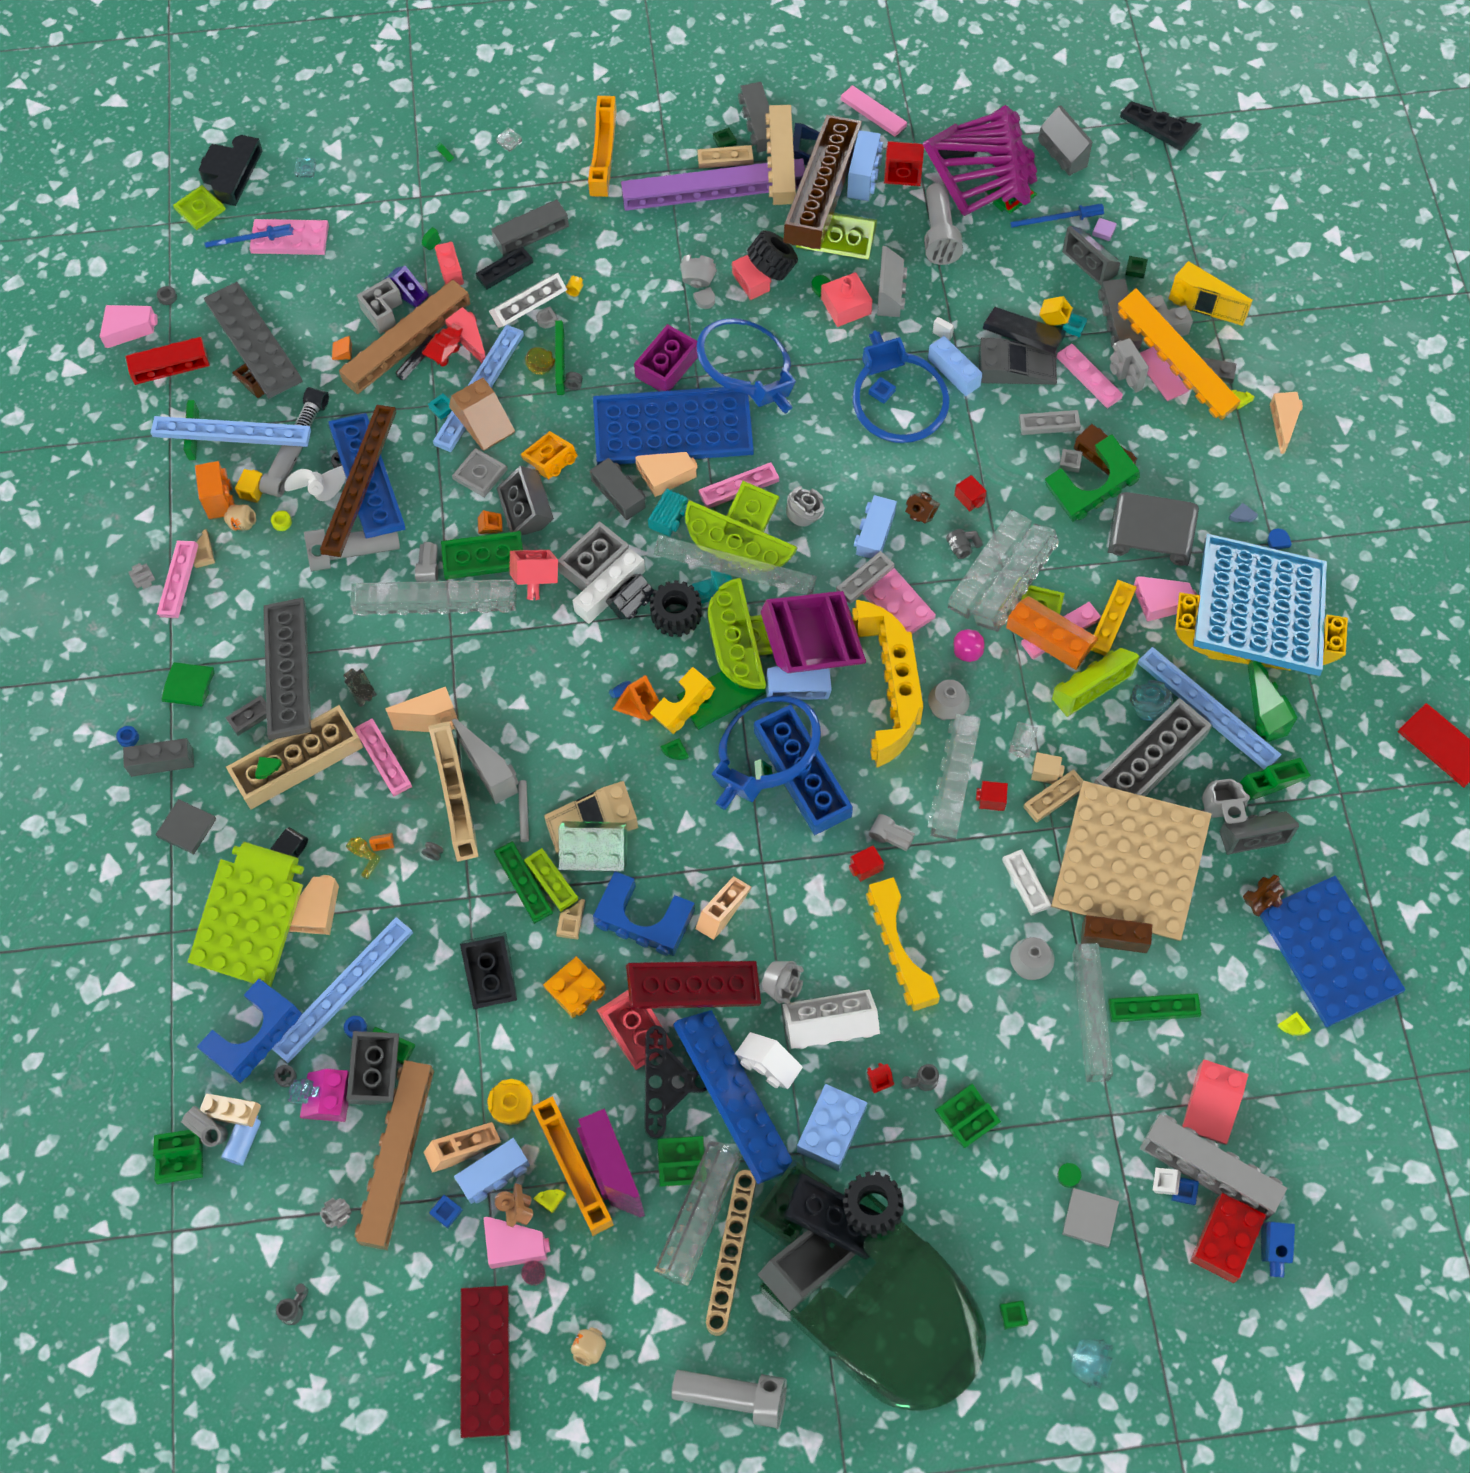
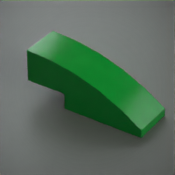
[1239,758,1311,801]

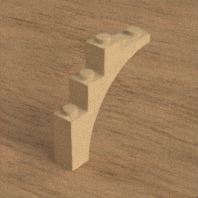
[429,721,479,862]

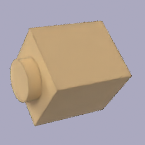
[1031,752,1065,784]

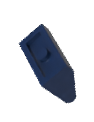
[793,123,820,165]

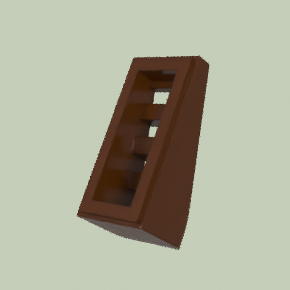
[232,363,265,398]

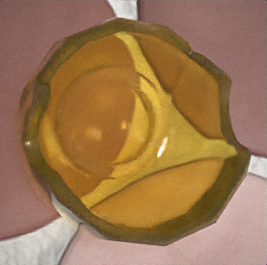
[525,347,555,375]

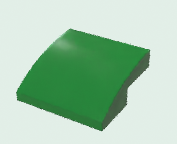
[161,662,215,707]
[935,1084,1001,1148]
[153,1130,203,1184]
[657,1136,706,1187]

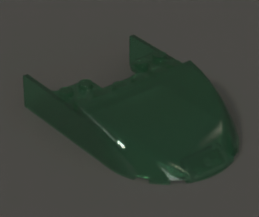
[760,1179,986,1411]

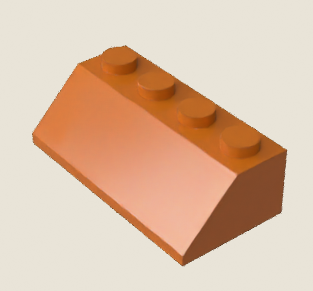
[1006,596,1099,670]

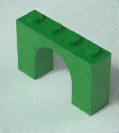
[1045,434,1140,522]

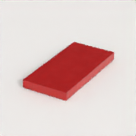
[1397,703,1470,788]

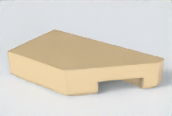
[194,529,215,568]
[556,899,585,940]

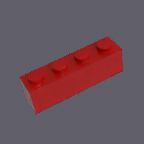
[125,337,210,385]

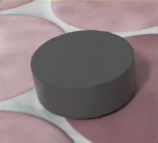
[157,286,177,305]

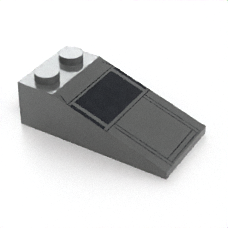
[979,338,1057,385]

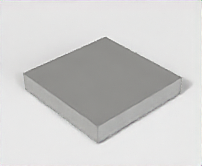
[452,448,508,498]
[1062,1188,1119,1248]

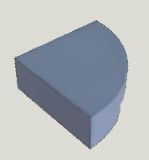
[1229,503,1258,523]

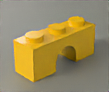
[650,667,715,734]

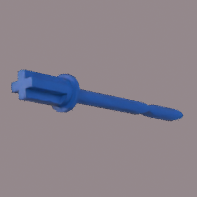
[1010,203,1104,228]
[204,224,294,248]

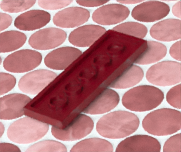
[626,961,761,1009]
[461,1285,510,1439]

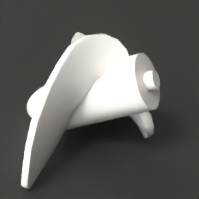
[284,466,346,501]

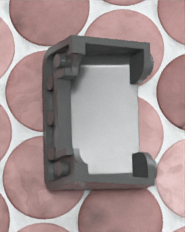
[1108,492,1199,566]

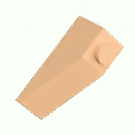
[1270,392,1303,454]
[695,876,751,940]
[424,1122,501,1173]

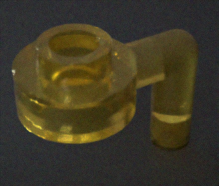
[346,837,380,879]

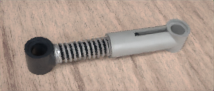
[259,387,329,497]

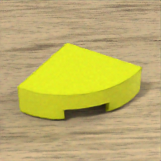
[1231,390,1254,409]
[1278,1012,1311,1036]
[533,1189,566,1214]

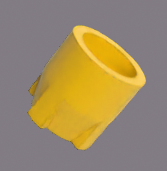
[566,275,583,297]

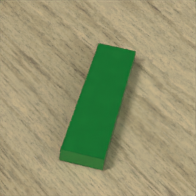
[555,320,565,395]
[494,841,553,924]
[1108,993,1202,1022]

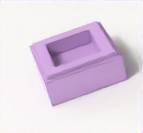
[1092,218,1117,241]

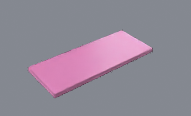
[1140,347,1189,401]

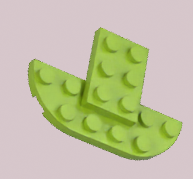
[685,481,798,572]
[708,578,773,689]

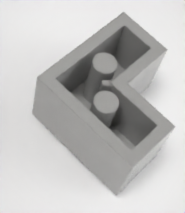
[357,277,403,334]
[1146,295,1193,336]

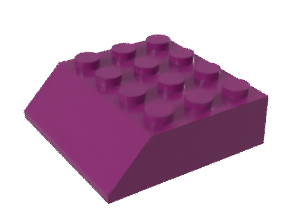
[761,591,866,673]
[576,1108,645,1218]

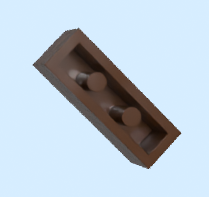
[1074,424,1137,476]
[1081,915,1153,953]

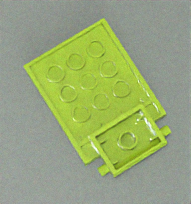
[187,842,304,987]

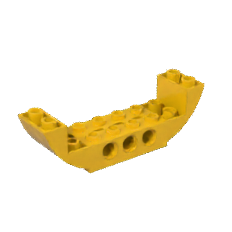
[1175,592,1348,671]
[852,600,923,768]

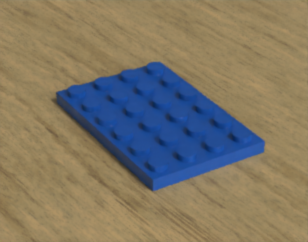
[1260,876,1406,1028]

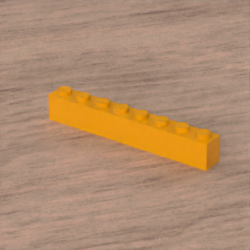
[1118,288,1241,421]

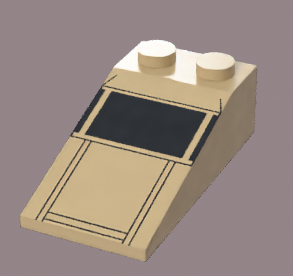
[544,781,638,854]

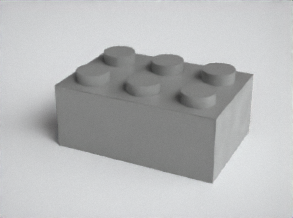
[558,521,629,591]

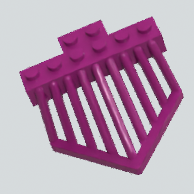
[923,105,1037,216]

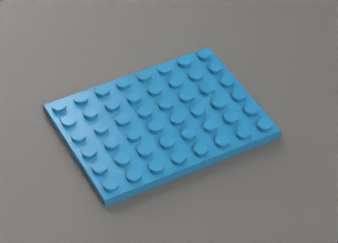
[1193,533,1327,676]

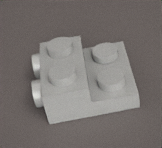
[1110,338,1149,393]

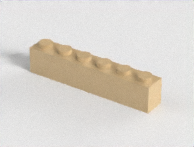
[766,105,796,205]

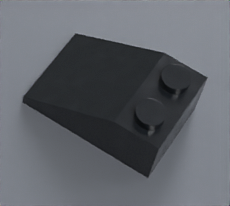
[460,932,517,1009]

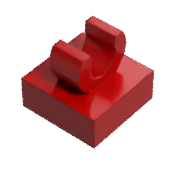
[867,1063,895,1093]

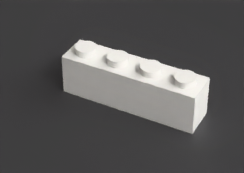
[489,273,567,328]
[572,548,645,624]

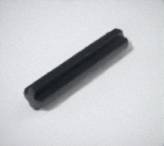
[395,335,433,381]

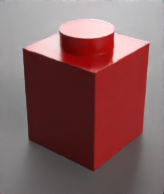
[954,475,987,512]
[976,781,1008,811]
[849,845,884,882]

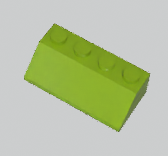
[796,213,877,260]
[1052,648,1140,717]

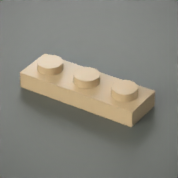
[697,145,753,169]
[1023,769,1083,823]
[200,1093,261,1127]

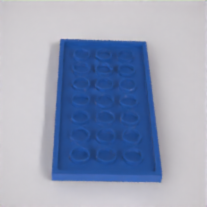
[593,387,754,465]

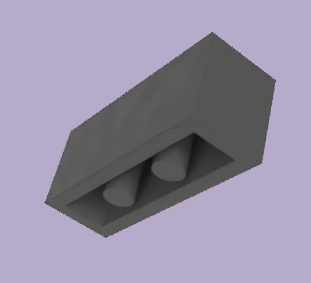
[590,458,646,521]
[123,738,194,777]

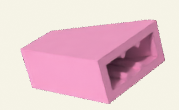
[100,305,158,348]
[1134,577,1197,622]
[484,1217,550,1269]

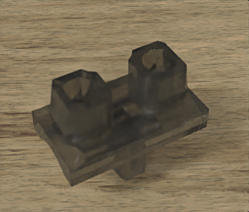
[343,668,377,707]

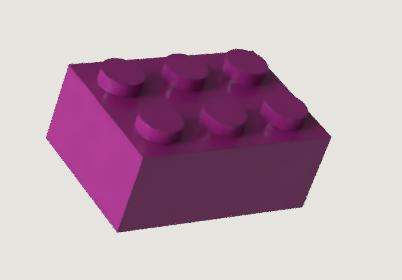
[634,324,698,391]

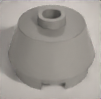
[680,255,717,288]
[786,486,825,527]
[928,680,970,720]
[1010,937,1055,980]
[763,961,804,1004]

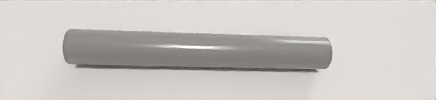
[518,780,529,842]

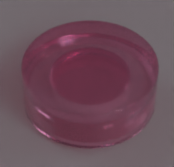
[521,1260,546,1286]

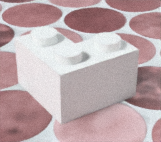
[735,1032,803,1089]

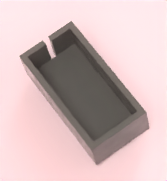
[758,1230,856,1312]

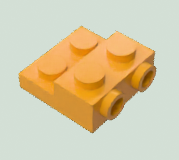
[521,431,578,480]
[543,956,606,1019]

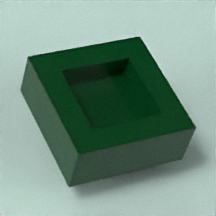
[713,127,737,148]
[1125,256,1148,279]

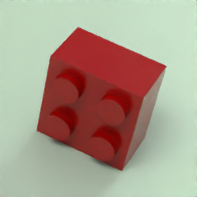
[884,141,924,186]

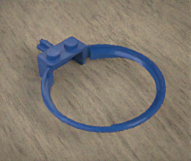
[697,318,796,414]
[853,331,949,443]
[712,695,821,810]

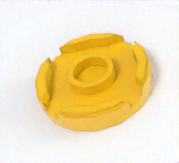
[487,1079,533,1125]

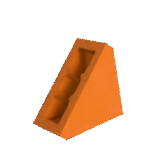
[612,675,660,721]

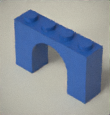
[593,871,695,956]
[197,979,302,1084]

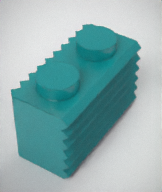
[648,489,688,537]

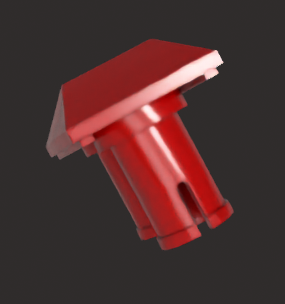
[422,323,463,367]

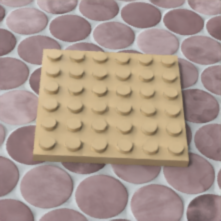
[1051,781,1212,941]

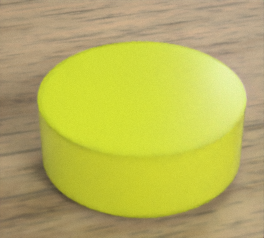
[271,510,292,531]

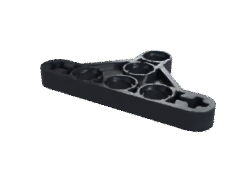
[644,1025,707,1139]

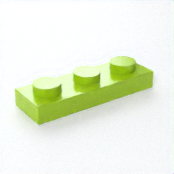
[524,848,579,912]

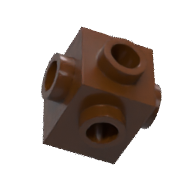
[905,491,940,523]

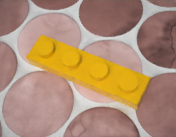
[1091,580,1137,656]

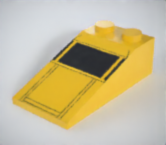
[1169,261,1253,326]

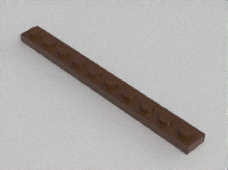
[320,405,396,557]

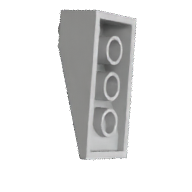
[452,718,519,804]

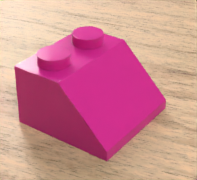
[300,1069,349,1122]

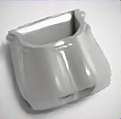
[1202,779,1250,824]

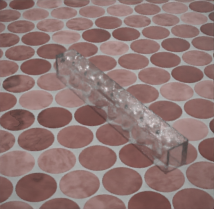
[654,535,817,595]
[350,580,517,616]

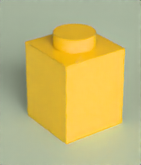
[1039,296,1073,326]
[235,469,263,503]

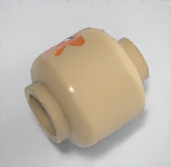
[224,505,256,531]
[571,1327,606,1366]

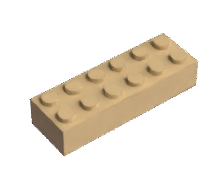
[226,705,363,810]

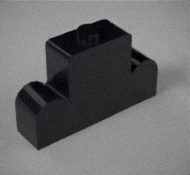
[198,135,263,206]

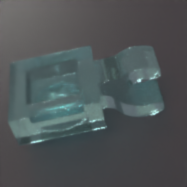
[288,1079,320,1104]

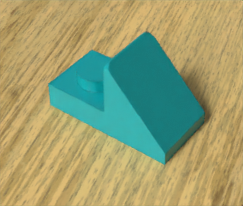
[692,570,732,604]

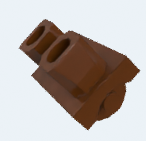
[1243,874,1285,917]

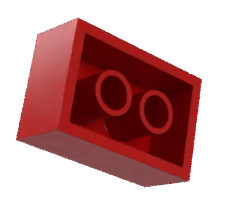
[1190,1193,1266,1284]

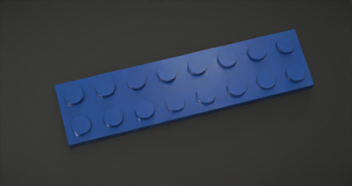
[328,413,405,539]
[673,1010,796,1184]

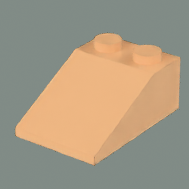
[385,687,458,732]

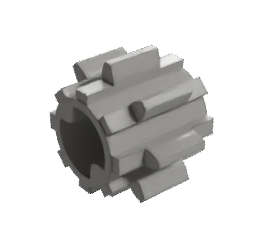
[128,563,155,589]
[320,1198,352,1229]

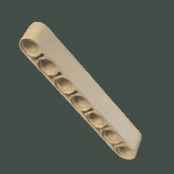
[706,1170,756,1336]

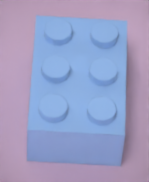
[847,130,883,201]
[797,1084,867,1171]

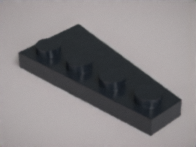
[1120,101,1202,151]

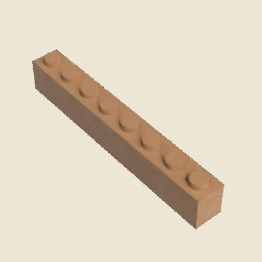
[339,280,471,395]
[355,1060,434,1250]

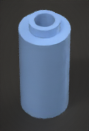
[221,1115,261,1166]

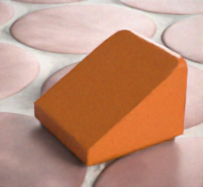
[332,336,352,360]
[478,510,503,534]
[369,833,394,851]

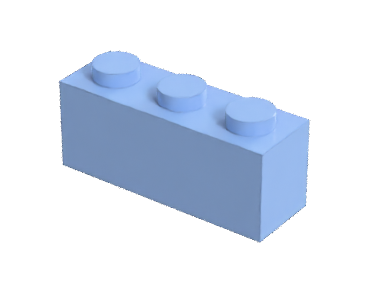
[928,336,982,396]
[854,495,897,559]
[765,666,832,700]
[454,1138,530,1204]

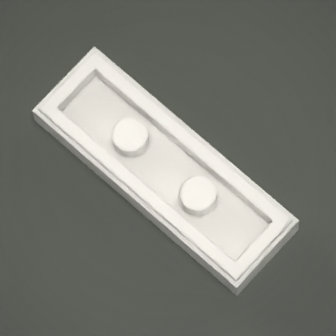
[1002,849,1051,916]

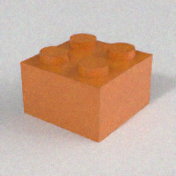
[195,461,235,520]

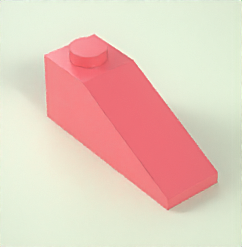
[445,307,486,363]

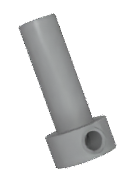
[924,183,963,265]
[304,529,400,572]
[672,1370,787,1429]

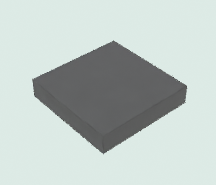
[155,799,216,855]

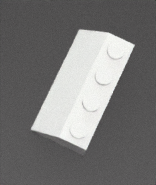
[782,990,880,1049]

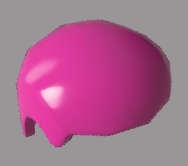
[953,629,985,662]

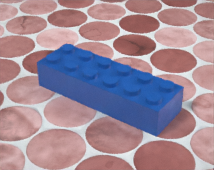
[754,704,853,836]

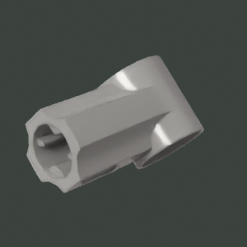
[415,542,438,582]
[868,814,915,851]
[181,1106,228,1147]

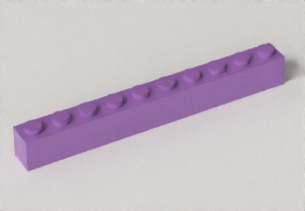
[621,159,805,211]

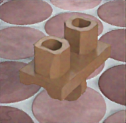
[495,1183,533,1227]

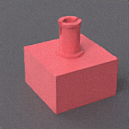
[821,272,873,327]
[510,550,558,600]

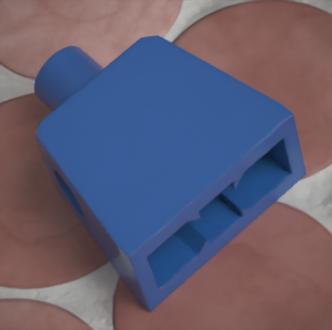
[1261,1222,1295,1278]

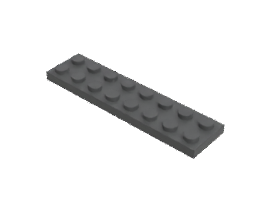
[203,282,303,399]
[264,598,312,740]

